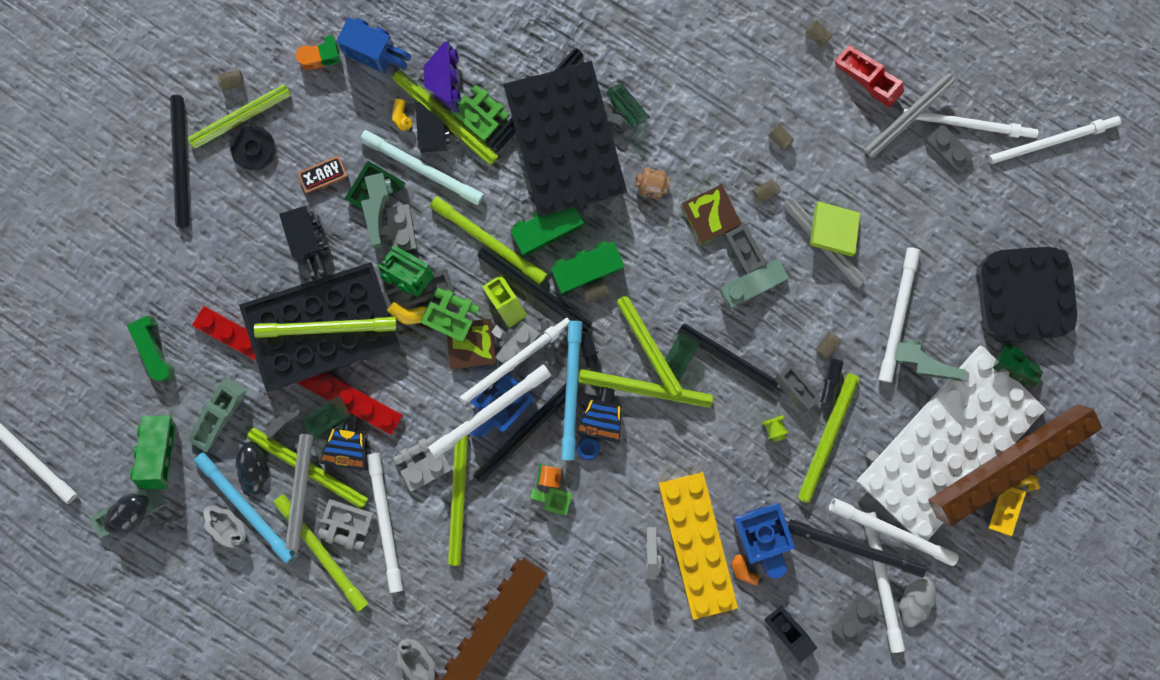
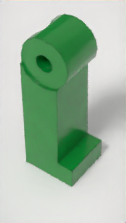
[127,315,174,382]

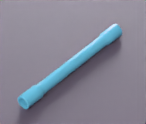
[561,321,582,460]
[193,452,296,564]

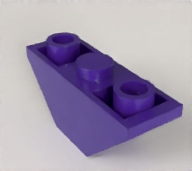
[424,41,461,113]

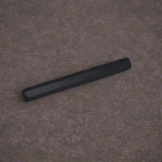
[678,323,778,392]

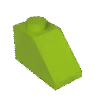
[482,275,528,328]

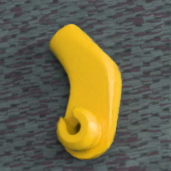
[387,302,428,325]

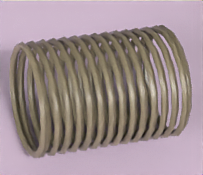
[805,20,832,47]
[217,70,244,91]
[768,124,795,151]
[753,178,781,204]
[582,280,609,303]
[815,332,842,360]

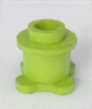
[761,415,789,443]

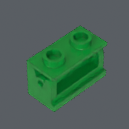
[377,245,434,297]

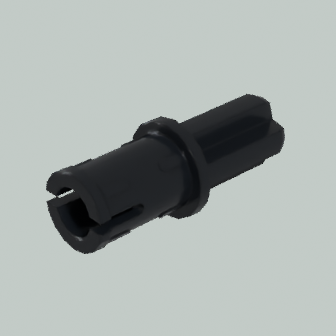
[580,331,602,373]
[820,358,843,405]

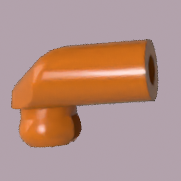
[731,554,760,586]

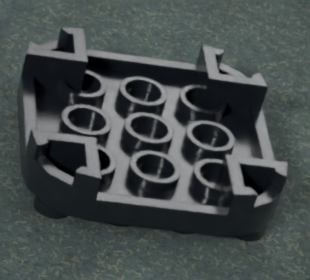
[976,247,1077,342]

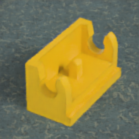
[988,487,1026,536]

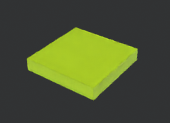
[810,201,860,257]

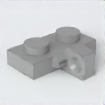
[381,204,417,252]
[491,320,541,371]
[645,527,661,579]

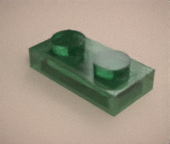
[606,83,650,127]
[665,332,701,382]
[302,396,351,440]

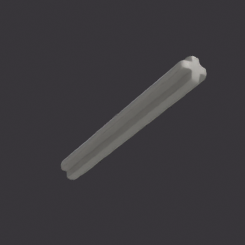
[864,74,956,158]
[783,197,866,287]
[286,434,313,550]

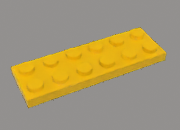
[658,472,738,620]

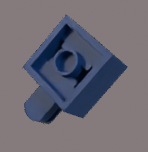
[336,17,411,74]
[470,373,536,437]
[732,502,795,578]

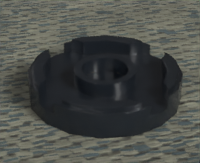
[230,125,276,171]

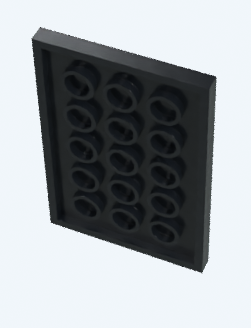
[503,61,628,217]
[239,262,401,393]

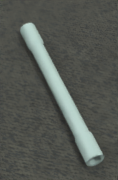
[359,130,484,206]

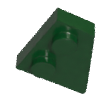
[344,161,406,210]
[992,342,1043,388]

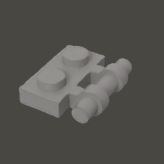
[393,435,453,492]
[317,499,374,551]

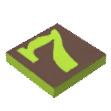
[681,184,742,245]
[447,319,496,370]

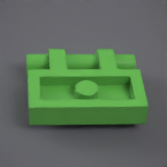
[450,85,510,143]
[421,288,480,342]

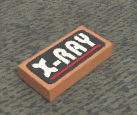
[297,155,348,195]

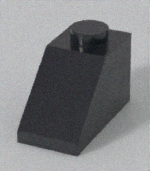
[415,102,451,153]
[764,605,817,663]

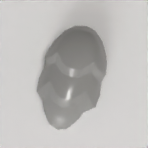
[203,506,245,548]
[899,577,936,627]
[397,638,435,680]

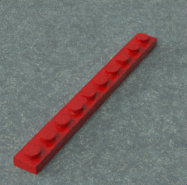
[192,306,403,435]

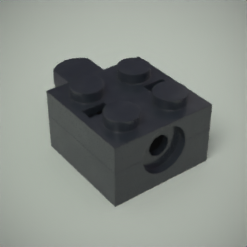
[279,205,330,280]

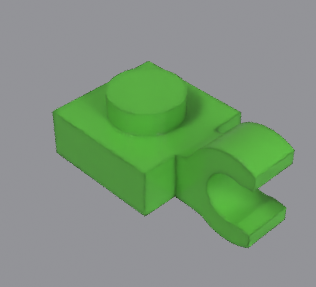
[530,487,572,516]

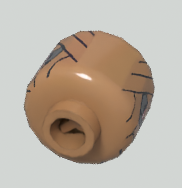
[635,167,669,199]

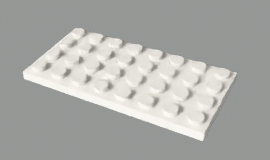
[857,346,1046,541]

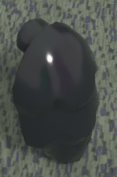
[236,442,269,495]
[104,494,149,533]

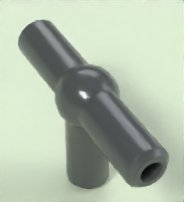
[540,320,557,366]

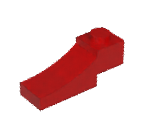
[834,45,904,108]

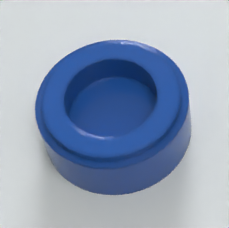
[577,437,600,460]

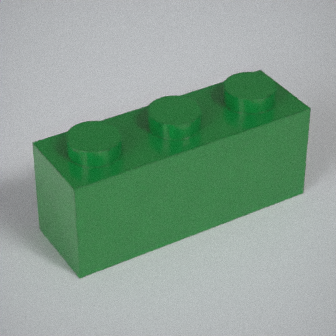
[510,208,584,258]
[551,241,625,296]
[130,415,177,490]

